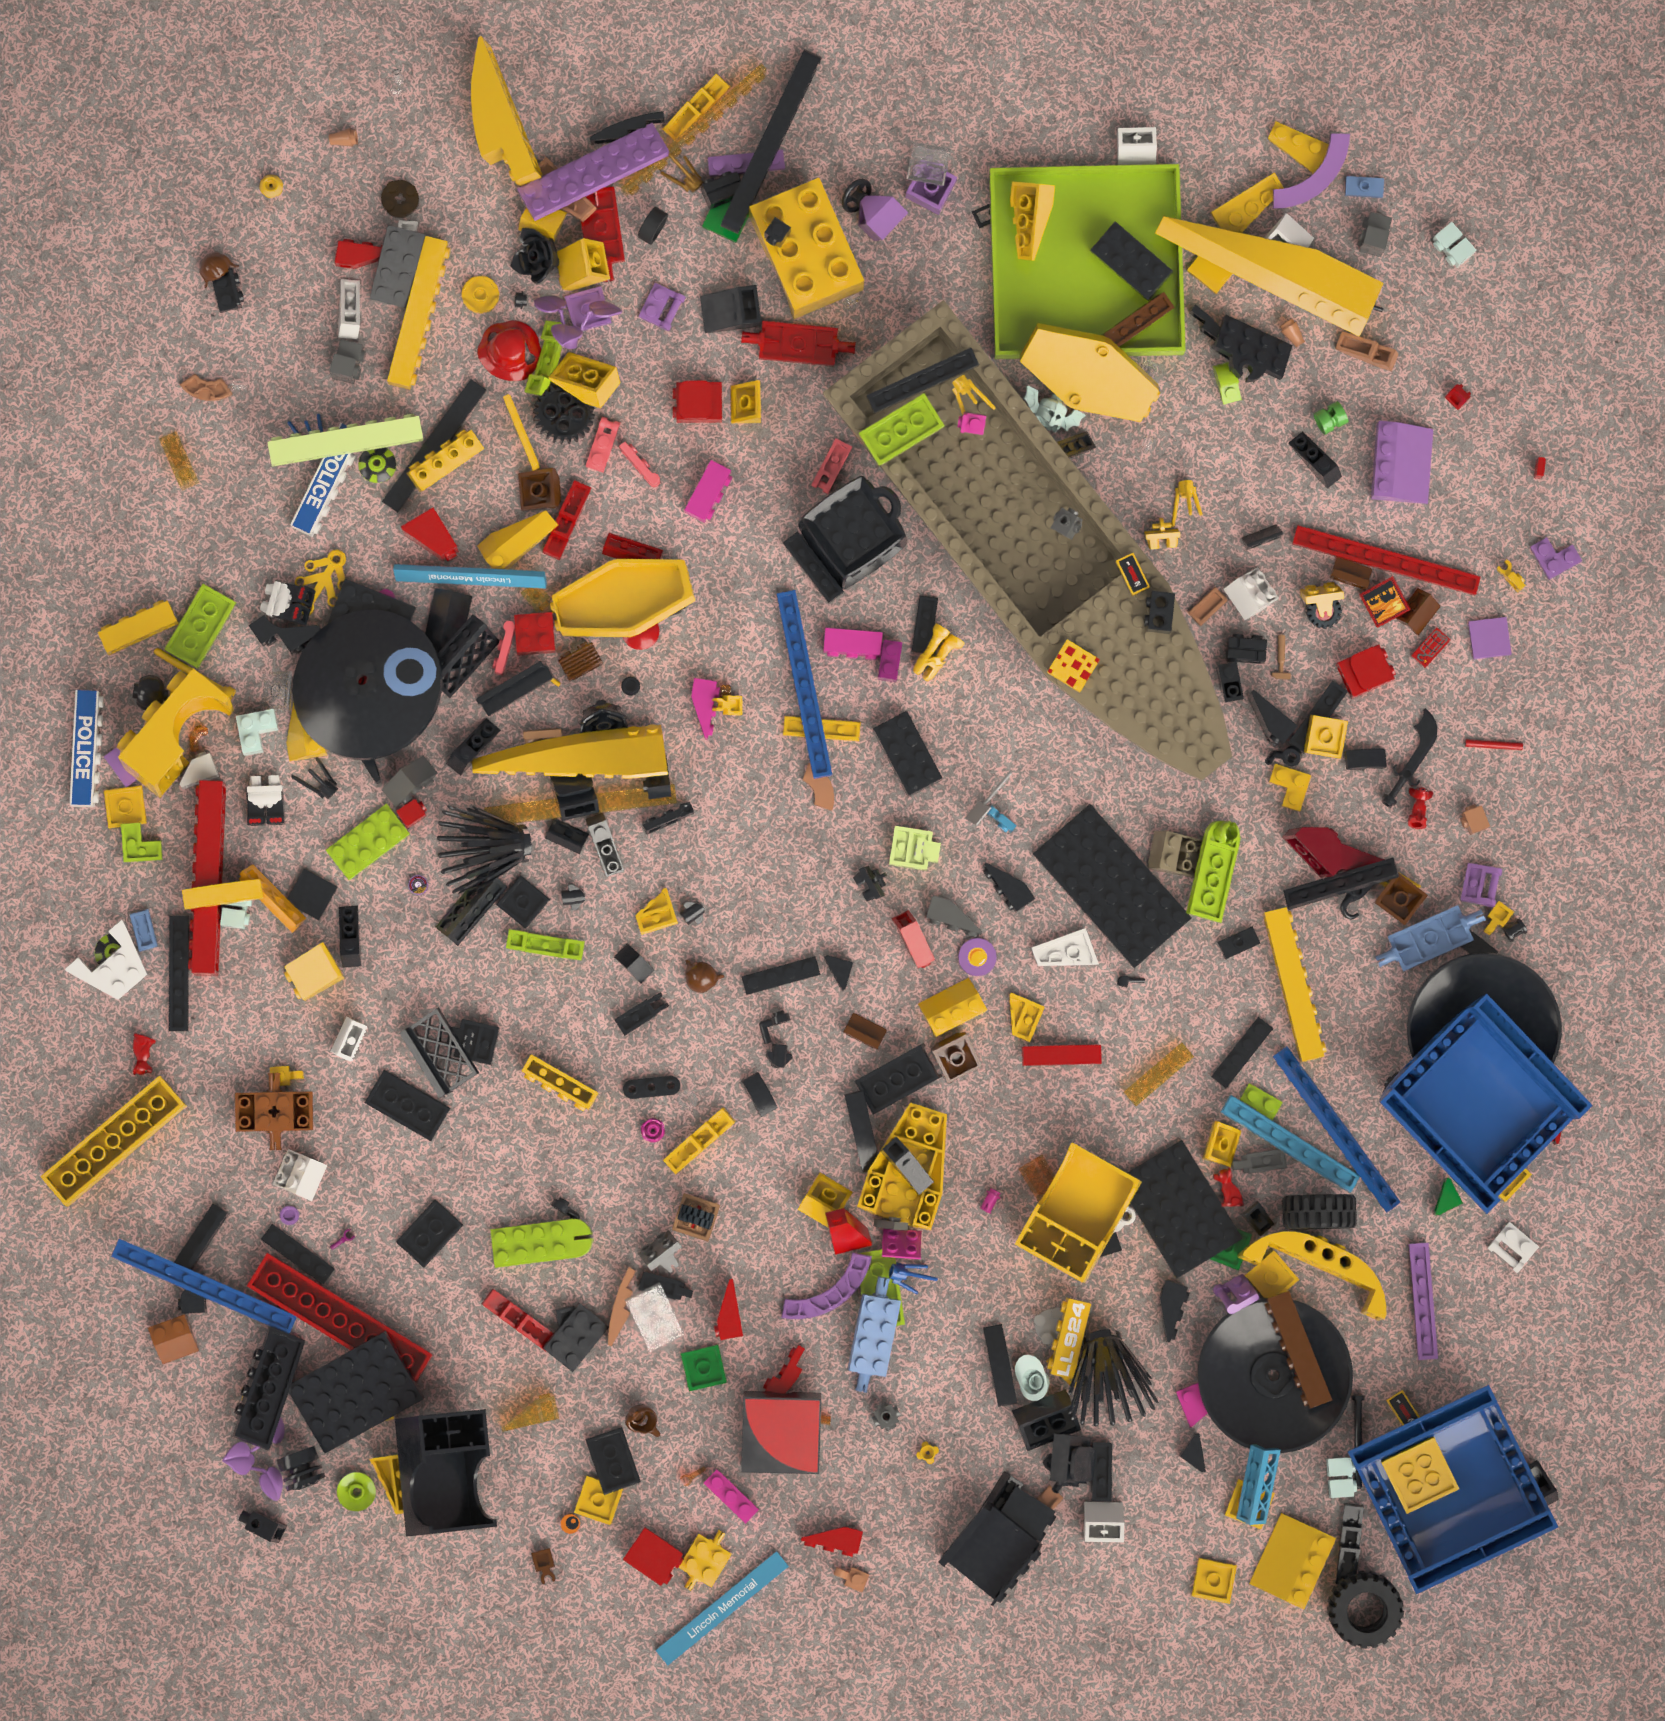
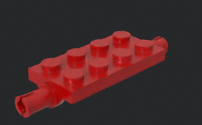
[581,186,625,282]
[741,321,856,367]

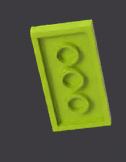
[859,393,945,466]
[164,584,237,669]
[326,803,410,881]
[858,1250,905,1326]

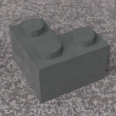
[1357,212,1392,257]
[329,339,366,384]
[381,755,438,807]

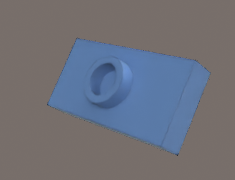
[1345,176,1384,198]
[130,909,158,952]

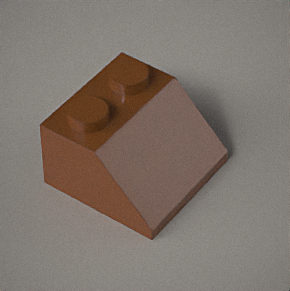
[148,1314,199,1364]

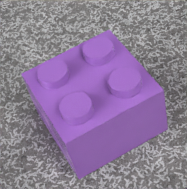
[905,160,957,215]

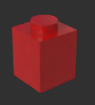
[396,799,427,829]

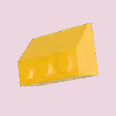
[918,977,987,1038]

